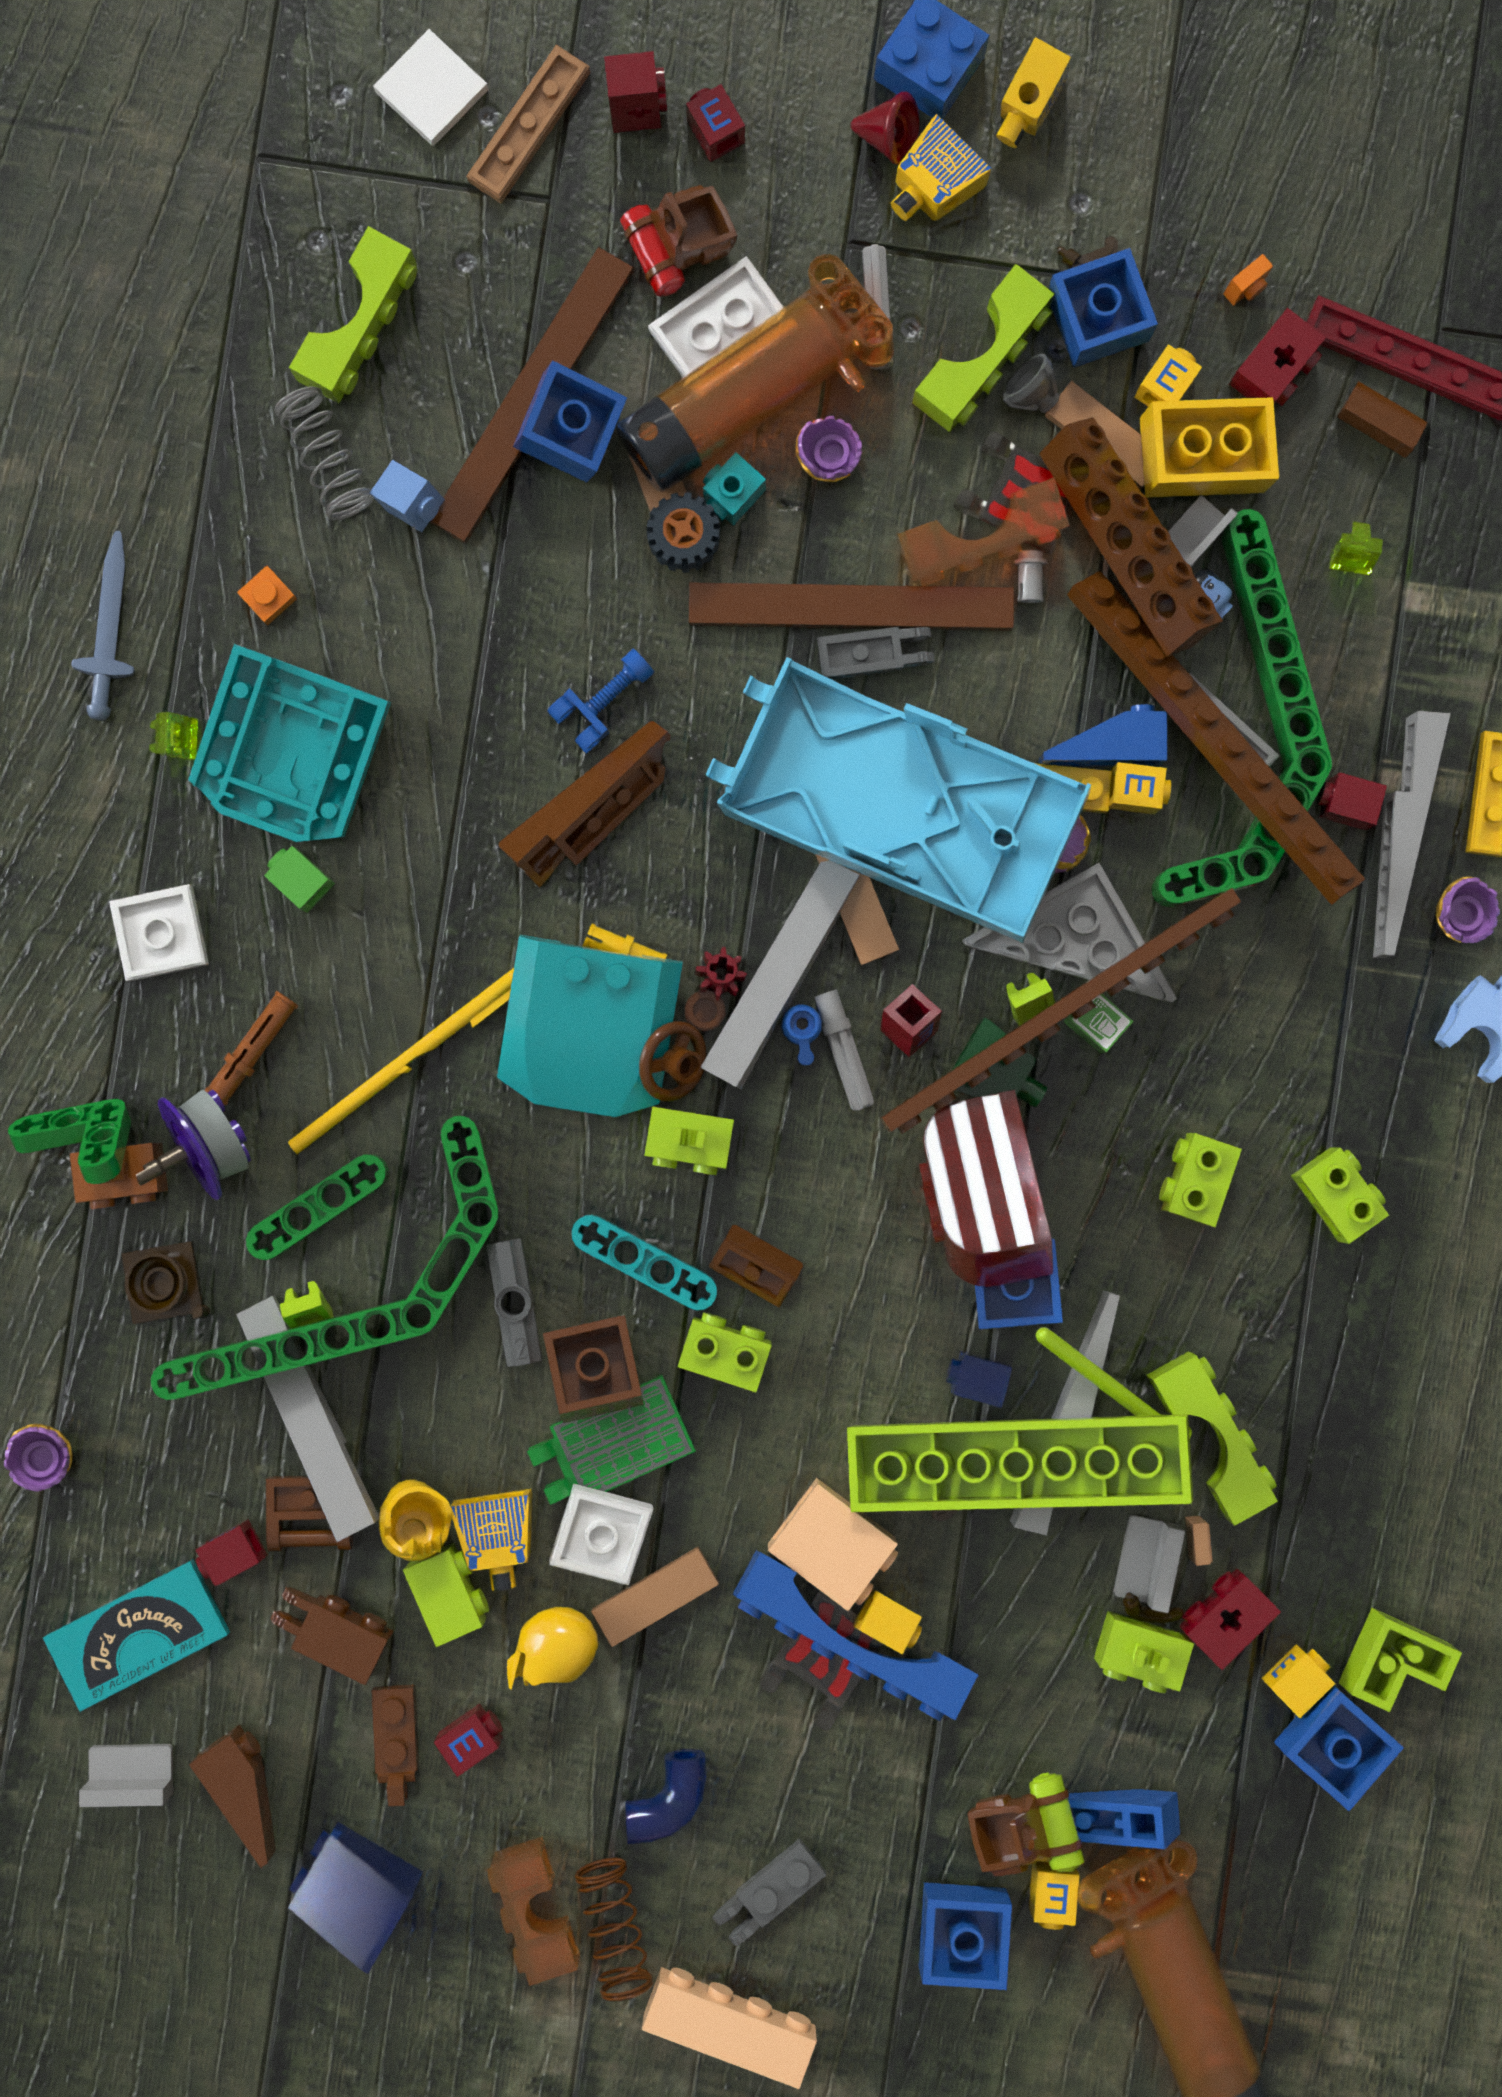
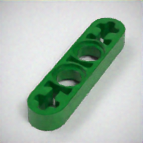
[246,1154,388,1260]

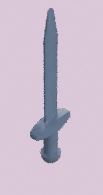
[71,531,135,721]

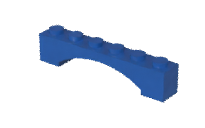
[732,1550,978,1721]

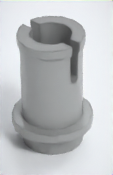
[1014,550,1047,603]

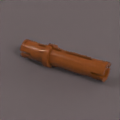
[204,991,298,1105]

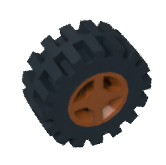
[647,492,720,573]

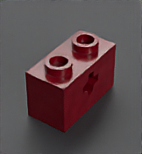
[604,51,667,133]
[1229,307,1326,406]
[1179,1568,1281,1670]

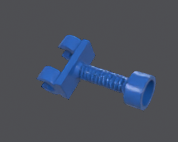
[547,649,655,754]

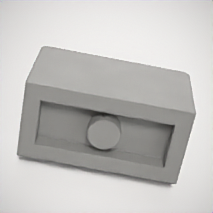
[1168,495,1238,567]
[1113,1514,1185,1613]
[79,1744,173,1807]

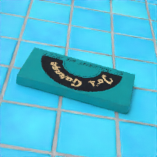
[43,1559,230,1712]

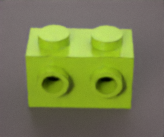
[1159,1133,1242,1227]
[1291,1147,1389,1244]
[677,1312,772,1392]
[403,1543,489,1647]

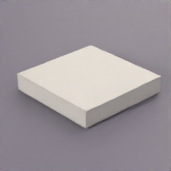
[373,29,489,146]
[109,884,209,982]
[549,1484,653,1585]

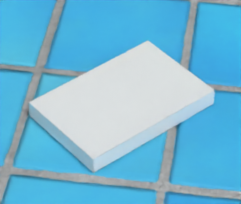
[648,256,794,395]

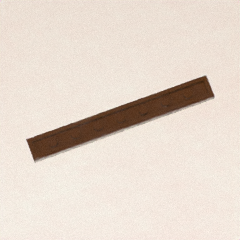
[430,246,634,544]
[689,582,1014,631]

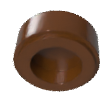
[685,990,726,1032]

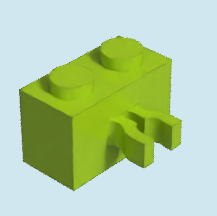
[644,1107,734,1175]
[1094,1611,1194,1693]

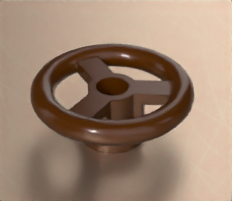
[639,1021,707,1101]

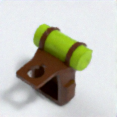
[967,1772,1085,1876]

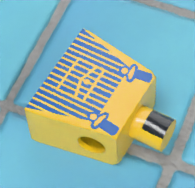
[996,37,1071,148]
[891,114,991,221]
[450,1489,533,1591]

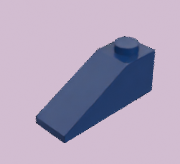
[1039,704,1167,767]
[1068,1789,1180,1849]

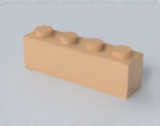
[642,1967,817,2089]

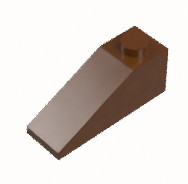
[189,1725,276,1868]

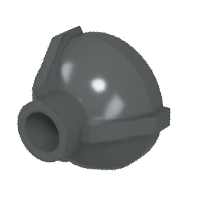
[1002,354,1060,413]

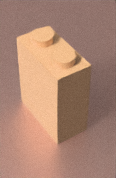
[768,1478,898,1611]

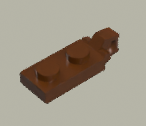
[372,1685,419,1806]

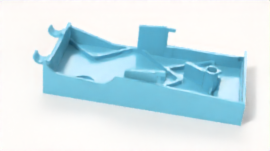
[706,657,1091,943]

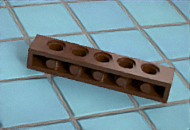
[1039,417,1223,657]

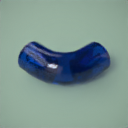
[625,1749,707,1844]

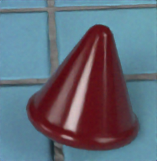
[850,91,920,165]

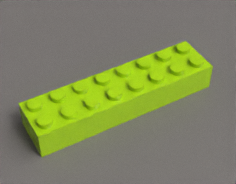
[847,1414,1193,1512]

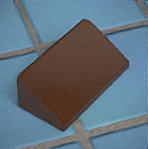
[1337,381,1428,458]
[709,1225,803,1307]

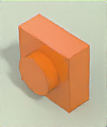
[1223,254,1273,306]
[237,566,297,626]

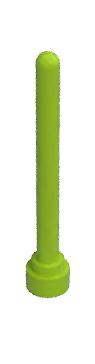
[1036,1327,1192,1438]

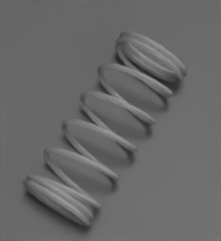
[274,386,374,520]

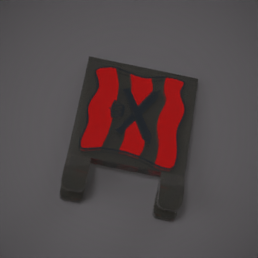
[954,431,1073,555]
[759,1590,883,1731]

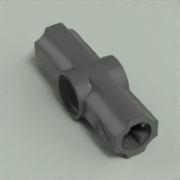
[486,1238,543,1367]

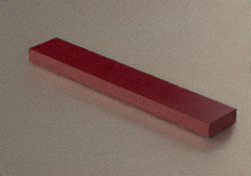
[1306,295,1502,421]

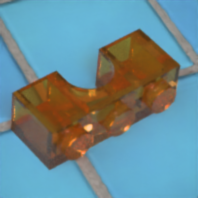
[487,1837,580,1986]

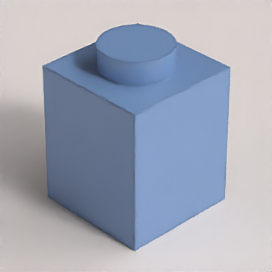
[369,460,445,532]

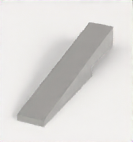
[1373,711,1451,958]
[701,860,860,1089]
[1009,1290,1120,1535]
[236,1295,379,1542]

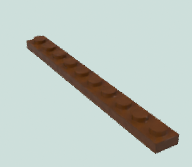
[1067,571,1365,905]
[880,888,1241,1134]

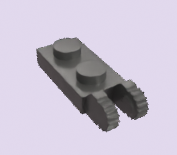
[817,627,935,679]
[712,1839,826,1946]

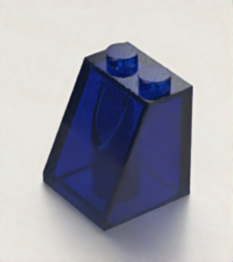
[288,1822,423,1974]

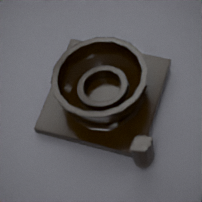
[121,1241,210,1324]

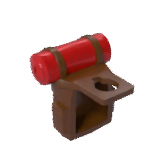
[620,185,738,297]

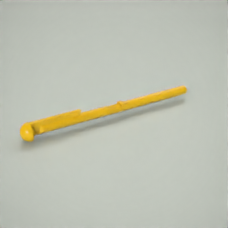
[288,968,514,1154]

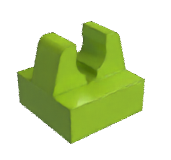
[1006,973,1055,1026]
[280,1281,334,1329]

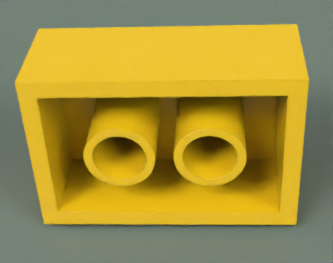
[1140,397,1279,497]

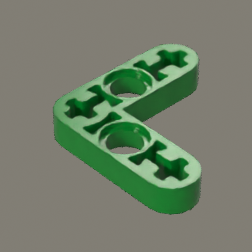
[8,1099,131,1184]

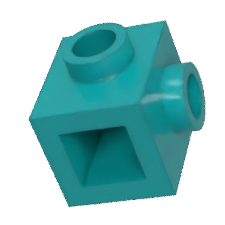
[703,452,766,526]

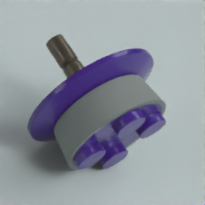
[136,1090,251,1200]

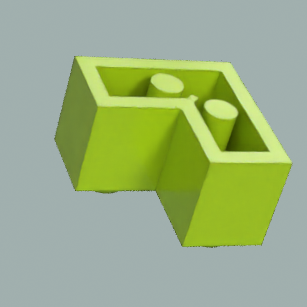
[1339,1608,1462,1712]

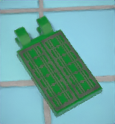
[527,1374,696,1505]

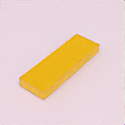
[1465,731,1502,858]

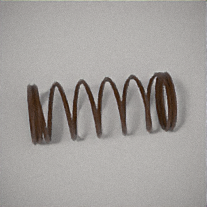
[574,1858,653,2002]

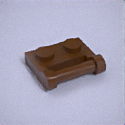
[266,1476,353,1552]

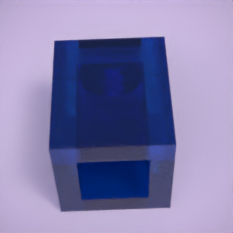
[946,1351,1012,1408]

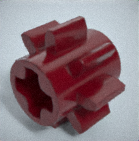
[695,947,747,1001]

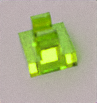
[1329,522,1383,575]
[149,712,198,760]

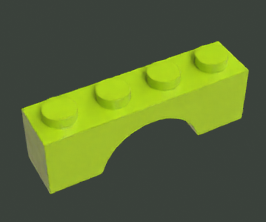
[289,226,418,404]
[912,264,1054,432]
[1146,1351,1278,1526]

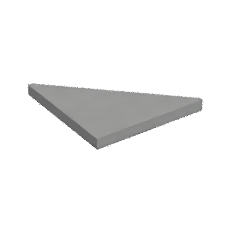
[962,863,1177,1003]

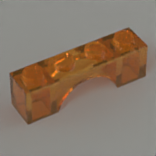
[895,478,1070,586]

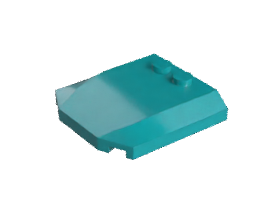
[188,644,391,842]
[497,935,683,1117]

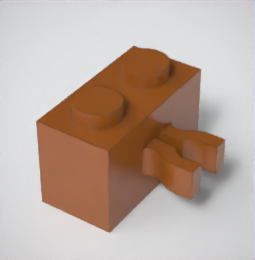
[70,1143,168,1209]

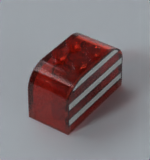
[919,1090,1053,1287]

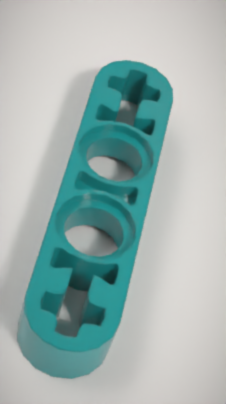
[572,1215,717,1310]

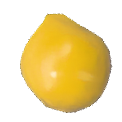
[379,1480,453,1561]
[507,1607,599,1690]

